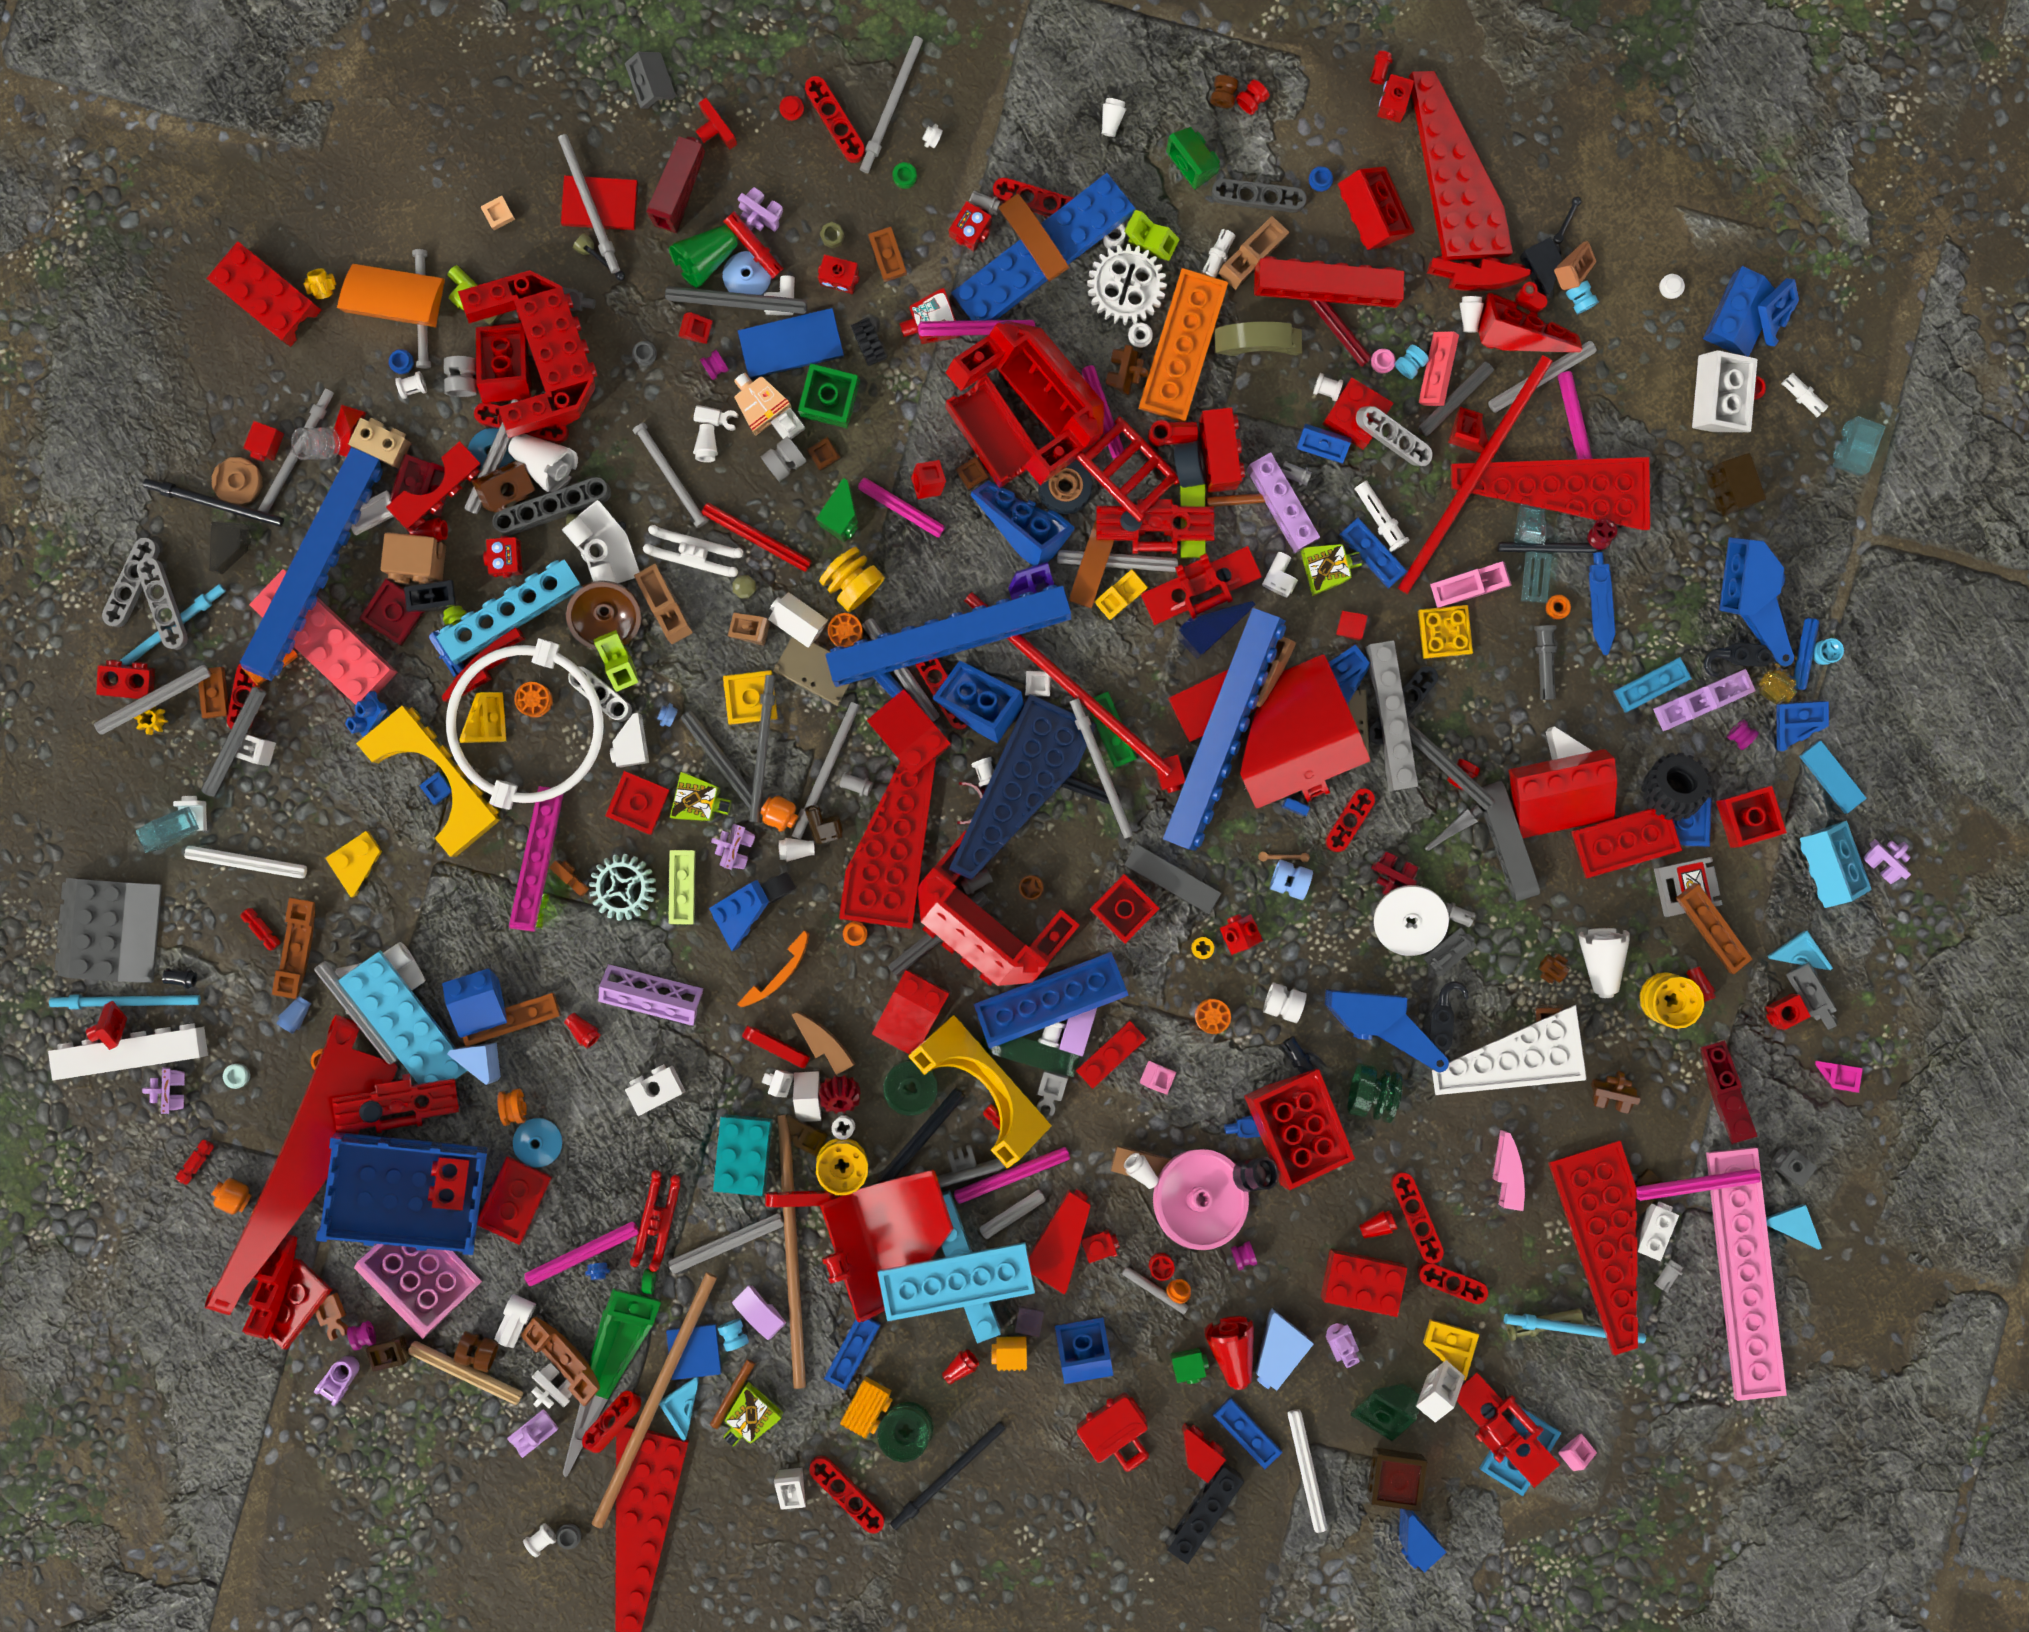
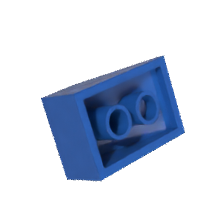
[933,661,1024,743]

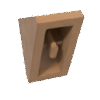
[728,613,771,646]

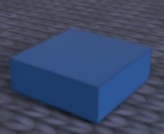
[419,771,452,805]
[1281,798,1310,816]

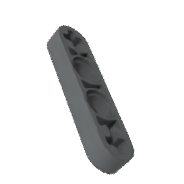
[1211,179,1306,213]

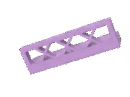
[598,964,703,1026]

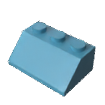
[1800,821,1872,908]

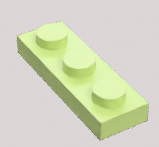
[669,850,696,924]

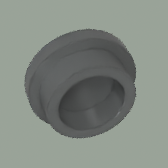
[632,341,657,366]
[556,1523,581,1549]

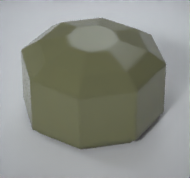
[820,222,845,249]
[732,575,757,599]

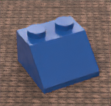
[442,968,507,1038]
[1055,1318,1113,1384]
[1399,1509,1447,1573]

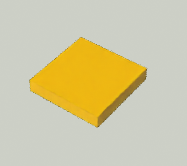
[723,670,778,725]

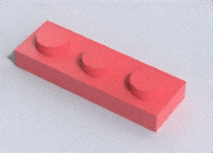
[1418,332,1459,406]

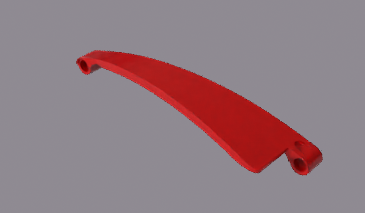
[205,1014,397,1315]

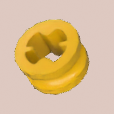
[1191,937,1214,959]

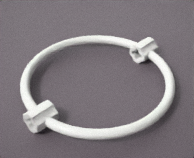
[446,638,604,810]

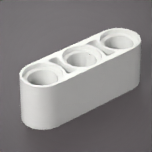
[568,666,632,722]

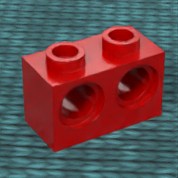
[96,660,155,699]
[428,1155,470,1211]

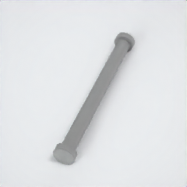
[412,249,431,369]
[632,423,709,528]

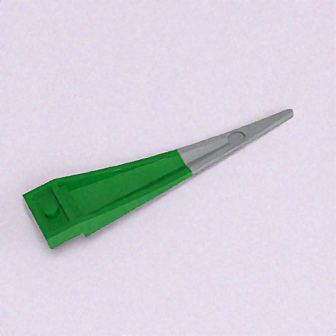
[563,1288,661,1477]

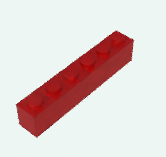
[1254,256,1404,308]

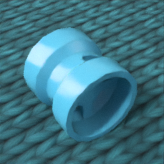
[1566,280,1599,314]
[1394,344,1429,379]
[1812,638,1844,665]
[718,1318,749,1351]

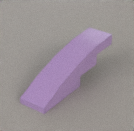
[1653,669,1756,731]

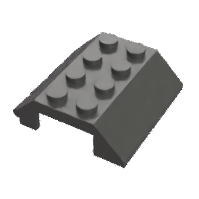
[55,878,162,983]

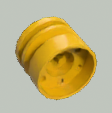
[819,546,885,612]
[1639,972,1704,1029]
[816,1138,868,1195]

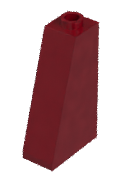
[646,136,705,234]

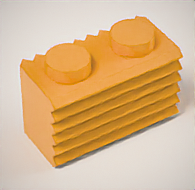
[992,1337,1027,1372]
[840,1376,893,1438]

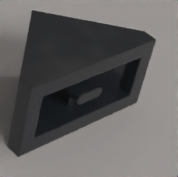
[404,580,456,612]

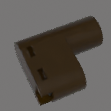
[805,805,843,844]

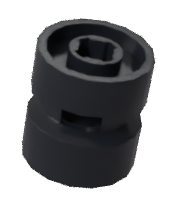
[1233,1157,1279,1192]

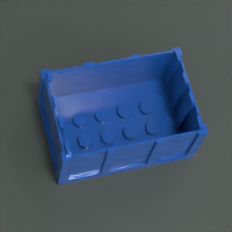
[316,1132,487,1255]

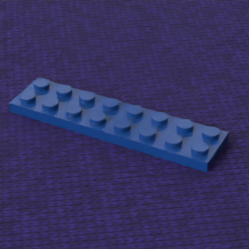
[951,173,1136,321]

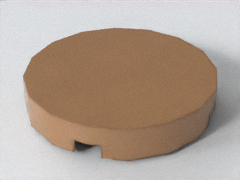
[212,457,262,506]

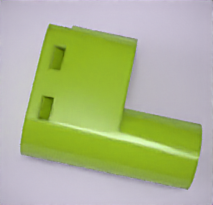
[447,265,478,311]

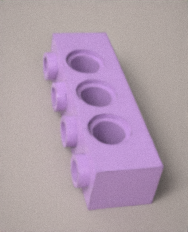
[1247,452,1320,553]

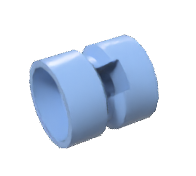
[1270,859,1313,900]

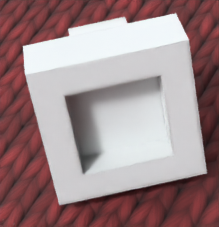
[771,408,805,439]
[762,1070,794,1097]

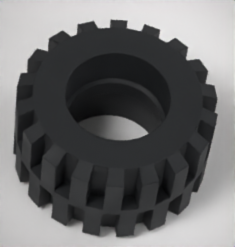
[1642,752,1712,821]

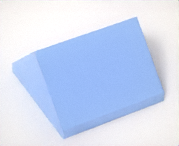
[447,1042,501,1085]

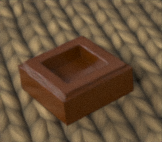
[807,437,841,471]
[955,456,989,491]

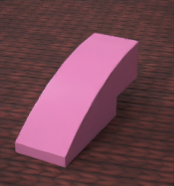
[1430,561,1512,608]
[1493,1130,1525,1211]

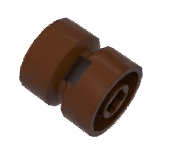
[454,1331,499,1373]

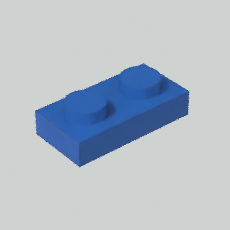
[1297,424,1352,464]

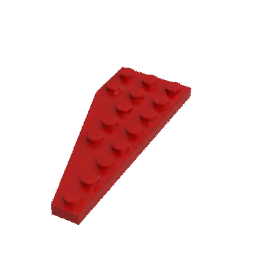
[1408,71,1513,260]
[839,759,936,929]
[1548,1141,1638,1356]

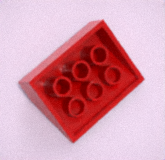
[1509,749,1617,838]
[1244,1069,1355,1190]

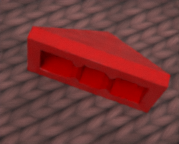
[327,405,366,457]

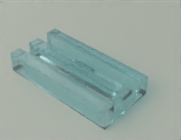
[1521,552,1552,604]

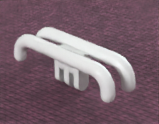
[643,525,743,577]

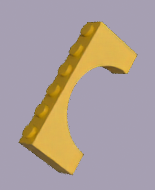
[356,706,501,857]
[908,1015,1052,1168]

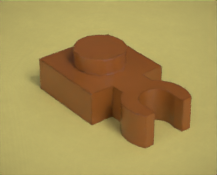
[549,860,590,896]
[315,1293,348,1341]

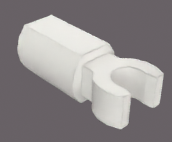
[694,405,739,431]

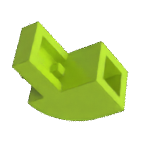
[1124,210,1180,261]
[594,630,639,692]

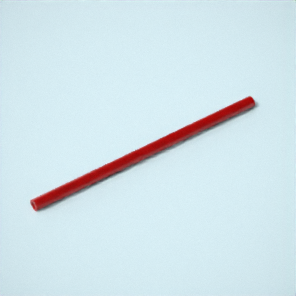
[1398,355,1553,594]
[964,592,1174,778]

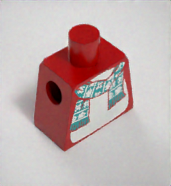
[899,288,960,344]

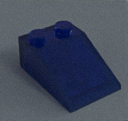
[1177,601,1256,659]

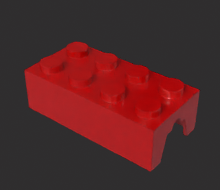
[206,241,322,347]
[945,374,1038,488]

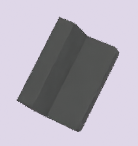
[625,51,676,109]

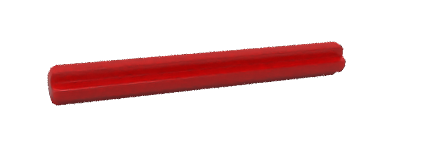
[702,503,812,572]

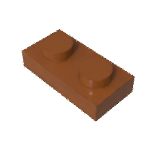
[868,227,907,282]
[198,667,229,719]

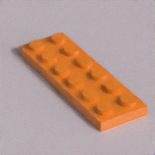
[1138,268,1228,422]

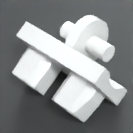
[531,1363,572,1408]

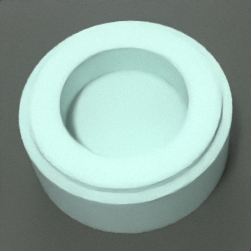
[223,1063,250,1089]

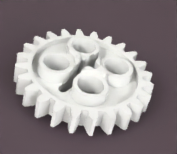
[1087,244,1167,325]

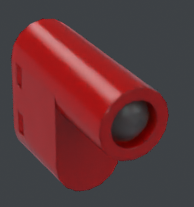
[1515,282,1547,313]

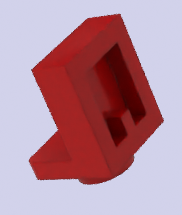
[1081,1229,1120,1264]

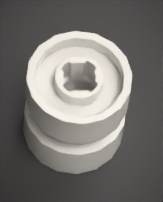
[1263,982,1306,1023]

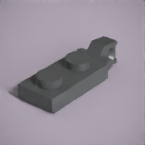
[1786,962,1838,1030]

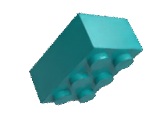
[713,1114,773,1196]

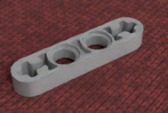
[1356,406,1432,466]
[102,538,160,627]
[137,557,188,650]

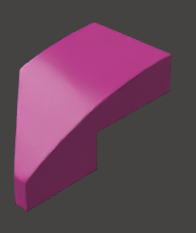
[1815,1061,1863,1093]

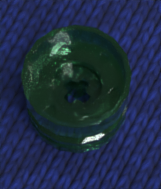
[1347,1063,1403,1123]
[877,1401,934,1463]

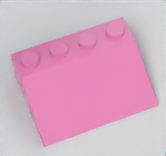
[354,1244,482,1339]

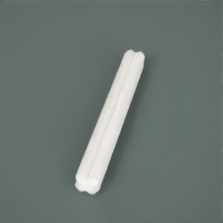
[184,846,307,878]
[1288,1409,1328,1533]

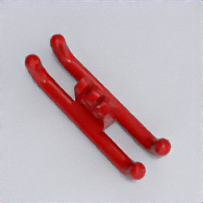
[630,1170,681,1272]

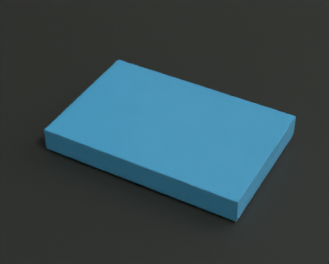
[1479,1407,1561,1496]

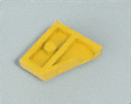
[460,692,506,743]
[325,831,382,897]
[1423,1319,1479,1380]

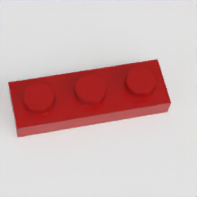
[1076,1020,1146,1089]

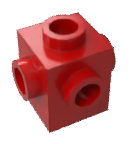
[1220,914,1263,955]

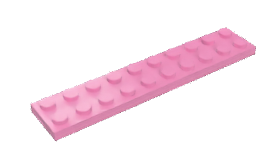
[1706,1147,1786,1401]

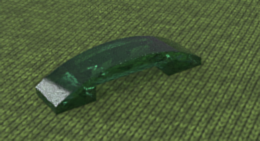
[981,1035,1080,1077]

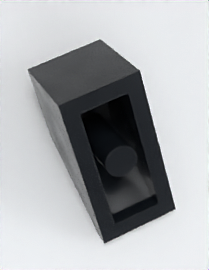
[1519,237,1562,297]

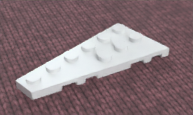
[1432,1005,1587,1095]

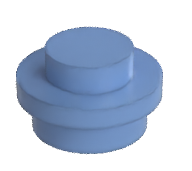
[657,703,678,727]

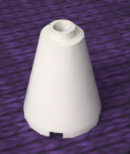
[508,434,578,493]
[1579,928,1630,998]

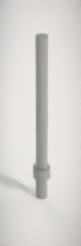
[860,36,923,173]
[558,134,620,273]
[258,388,334,513]
[1070,698,1133,839]
[792,702,860,840]

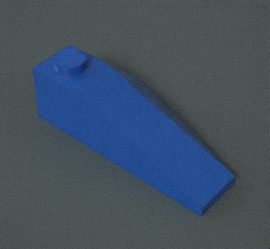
[971,481,1075,566]

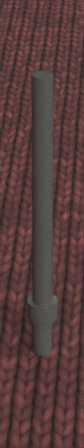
[749,675,775,822]

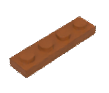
[1676,883,1752,975]
[463,992,561,1047]

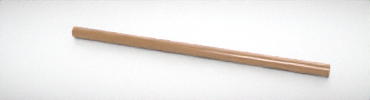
[777,1115,806,1389]
[591,1272,717,1528]

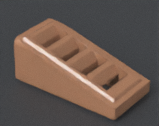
[1554,241,1596,290]

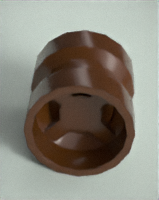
[1210,75,1239,108]
[1019,875,1043,900]

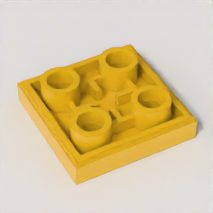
[1418,605,1473,659]

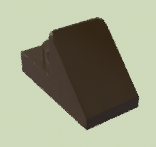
[365,1335,411,1372]

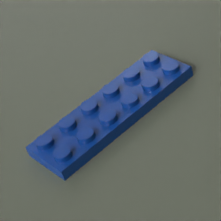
[974,952,1129,1048]

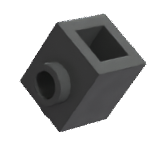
[1771,1146,1817,1187]

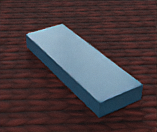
[1614,657,1692,713]
[1799,741,1867,814]

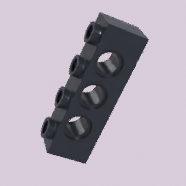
[1165,1462,1244,1565]

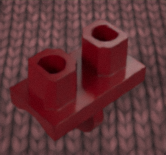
[1371,852,1418,895]

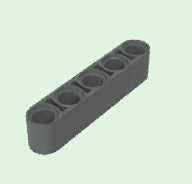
[492,477,611,536]
[1481,781,1540,902]

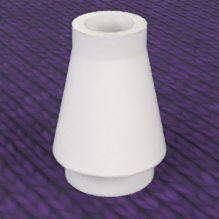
[1101,98,1126,137]
[1460,296,1484,333]
[693,424,718,462]
[779,838,815,862]
[1124,1153,1159,1189]

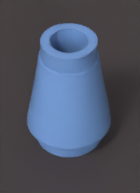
[276,996,311,1034]

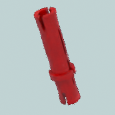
[723,211,784,279]

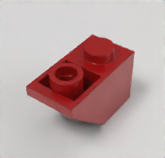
[1182,1423,1226,1483]

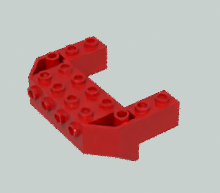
[458,270,597,438]
[945,321,1104,486]
[918,830,1080,986]

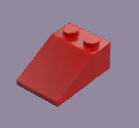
[476,323,532,403]
[866,689,951,776]
[872,969,950,1055]

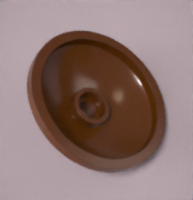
[566,580,641,650]

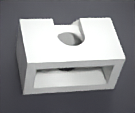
[625,1064,686,1116]

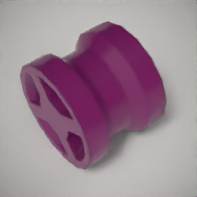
[700,350,729,380]
[1727,719,1759,750]
[1230,1241,1258,1271]
[347,1321,376,1351]

